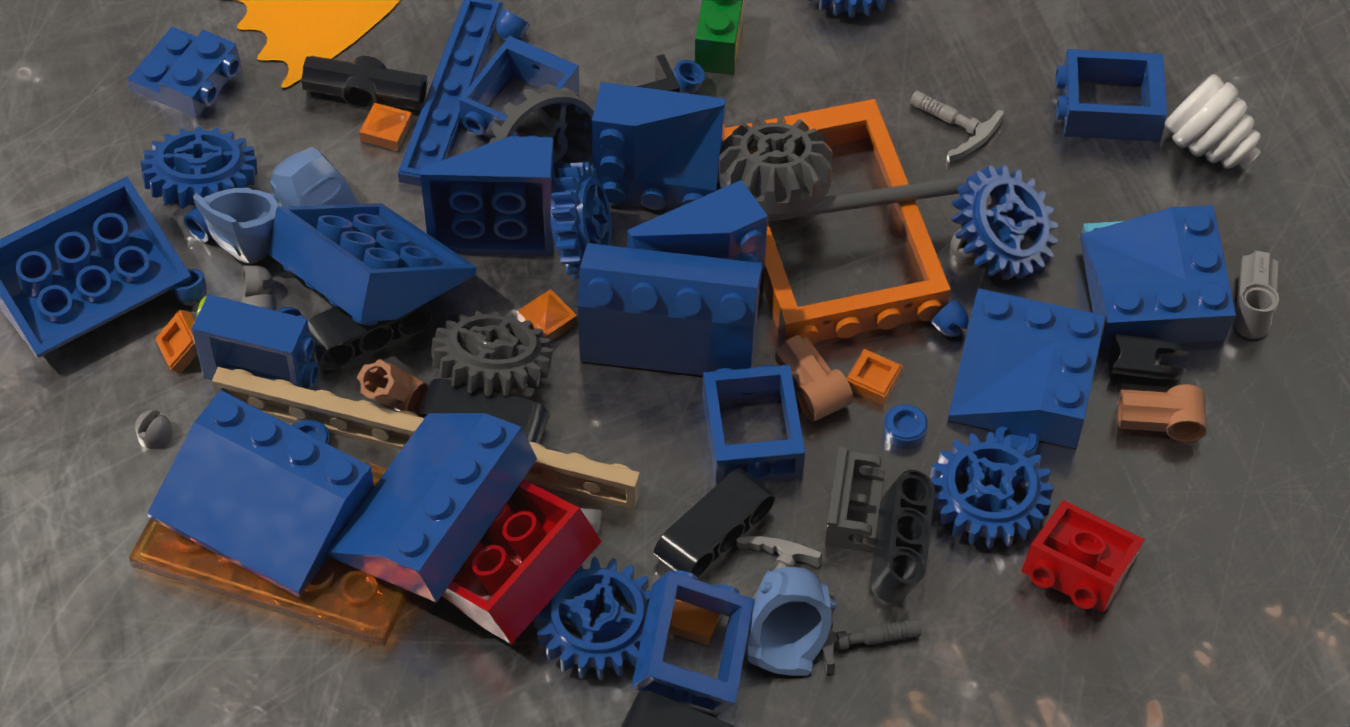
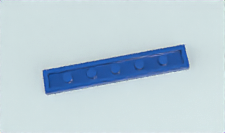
[398,0,503,186]

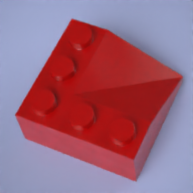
[441,479,602,644]

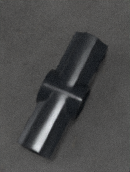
[301,56,428,110]

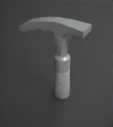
[910,90,1004,162]
[737,536,822,599]

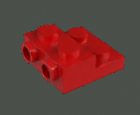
[1021,500,1145,613]

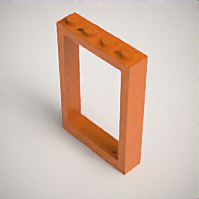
[724,99,951,345]

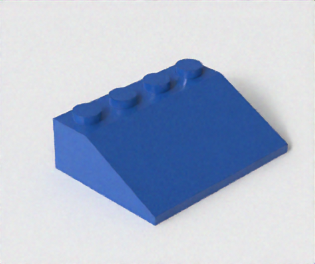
[0,176,191,359]
[268,203,477,325]
[578,243,762,376]
[147,390,374,597]
[327,413,537,602]

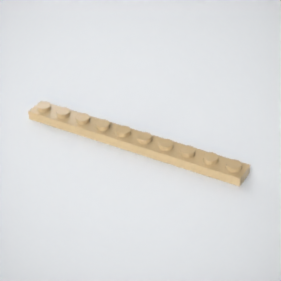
[212,367,640,510]

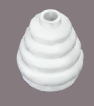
[1165,74,1261,169]

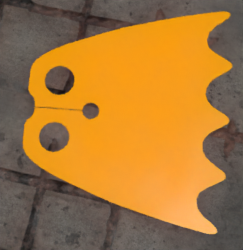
[235,0,400,89]

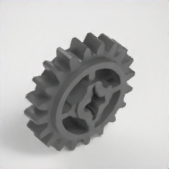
[431,311,553,396]

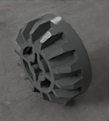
[489,84,594,178]
[719,116,833,214]

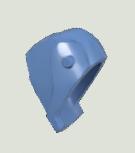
[269,147,359,207]
[193,188,279,265]
[747,567,837,676]

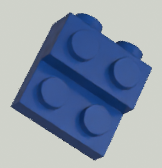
[127,26,241,118]

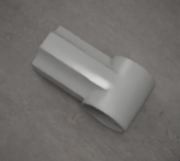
[1233,250,1279,339]

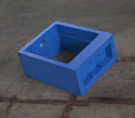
[459,36,580,139]
[1055,49,1167,141]
[191,294,320,389]
[702,364,805,485]
[631,570,754,715]

